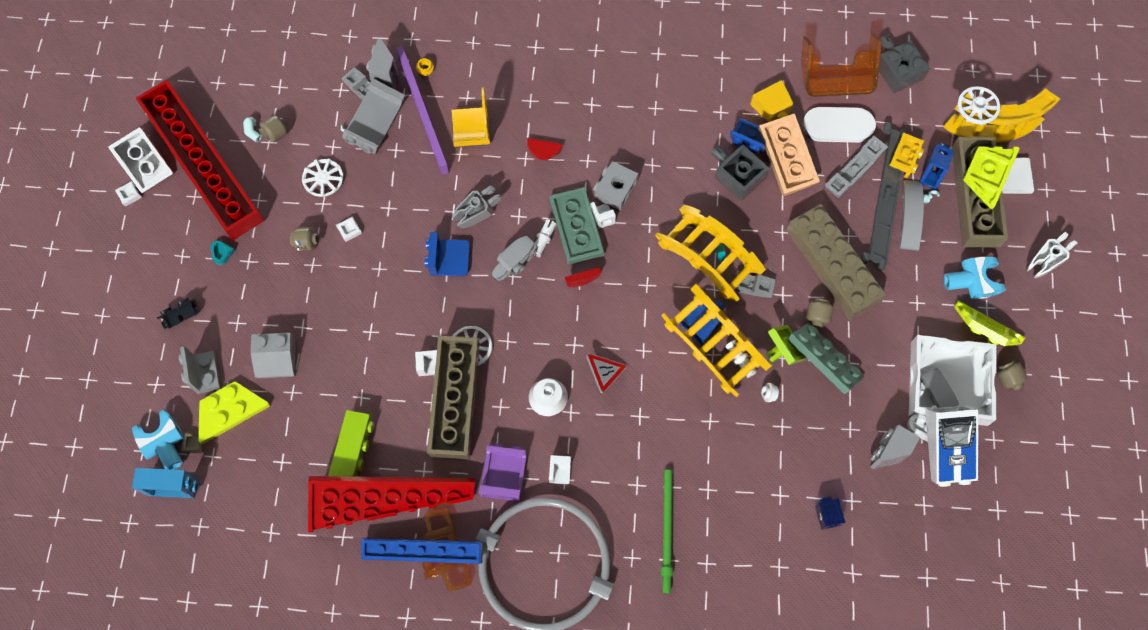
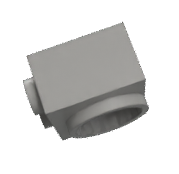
[593,161,639,211]

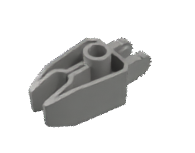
[452,186,502,229]
[492,236,537,281]

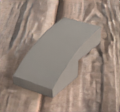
[341,67,370,100]
[734,271,775,298]
[920,368,959,408]

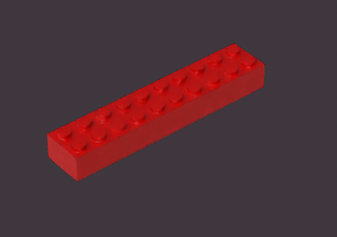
[136,80,264,241]

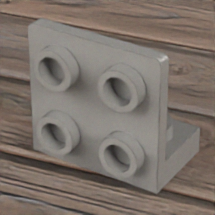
[179,346,221,394]

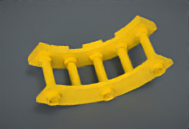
[943,88,1060,143]
[655,205,766,301]
[661,284,772,397]

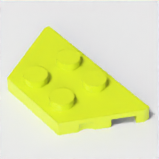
[963,147,1020,210]
[954,300,1026,346]
[199,381,270,445]

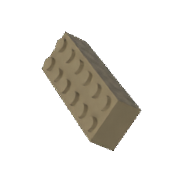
[952,137,1008,248]
[786,204,886,321]
[427,336,480,459]

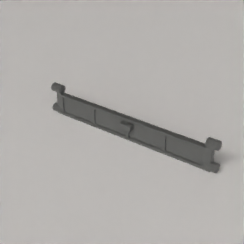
[861,123,908,270]

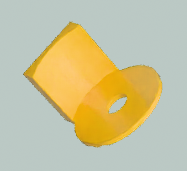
[452,87,490,147]

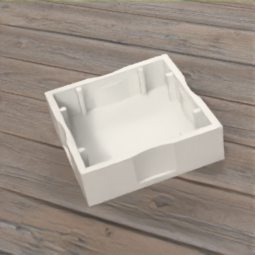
[909,335,996,426]

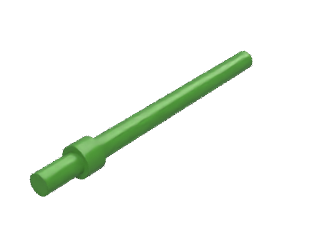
[661,470,673,594]

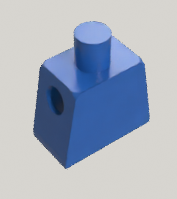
[919,143,954,190]
[680,299,725,346]

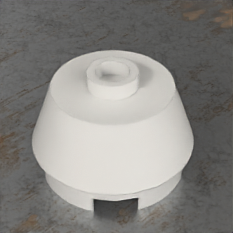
[529,378,568,416]

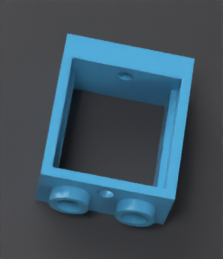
[132,468,199,498]

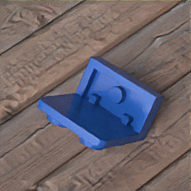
[730,118,766,154]
[425,232,470,276]

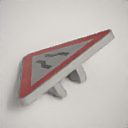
[586,353,626,393]

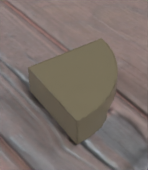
[181,432,203,453]

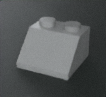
[251,333,296,379]

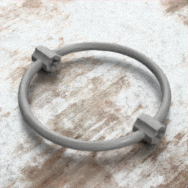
[476,498,614,630]

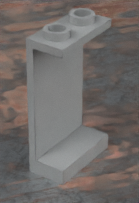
[342,78,405,154]

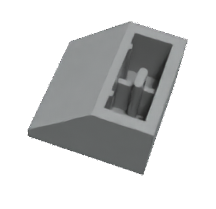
[367,38,399,89]
[870,425,920,469]

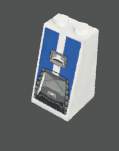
[925,405,978,487]

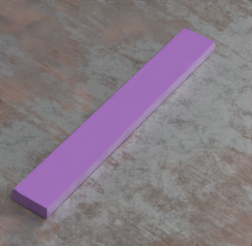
[396,46,449,175]

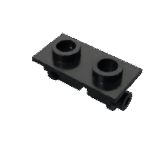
[157,298,200,329]

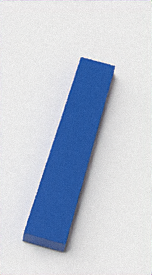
[361,538,483,564]

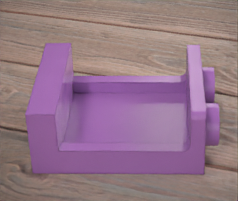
[479,443,527,502]

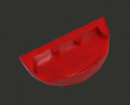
[527,138,563,160]
[564,267,601,288]

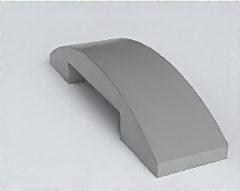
[825,136,888,198]
[899,180,924,251]

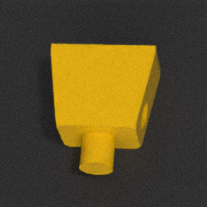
[750,80,793,122]

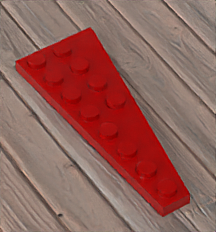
[308,476,475,532]

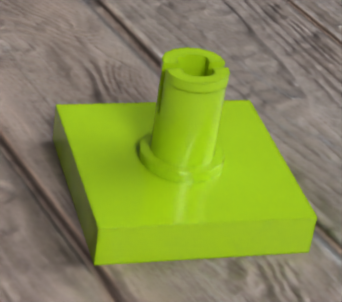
[766,325,807,365]

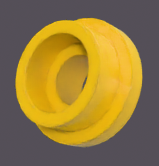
[416,58,434,76]

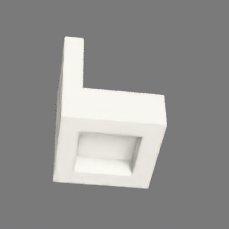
[590,202,616,229]
[415,350,437,376]
[549,455,571,484]

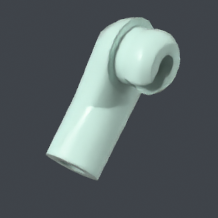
[243,117,262,143]

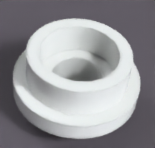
[761,383,779,402]

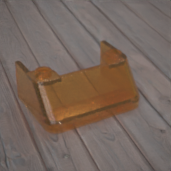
[801,33,882,97]

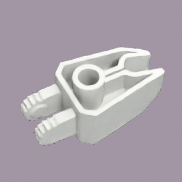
[1027,232,1078,278]

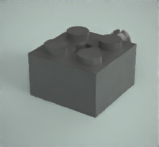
[875,35,930,93]
[711,145,770,201]

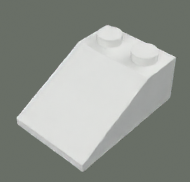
[108,127,173,193]

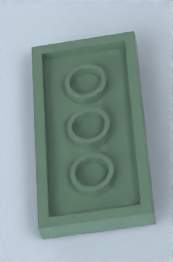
[549,187,604,265]
[788,323,864,394]

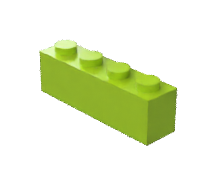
[328,410,374,477]

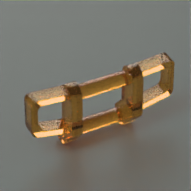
[415,507,471,592]

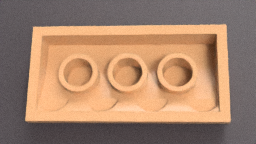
[758,113,820,197]

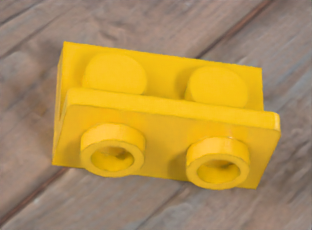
[889,133,924,178]

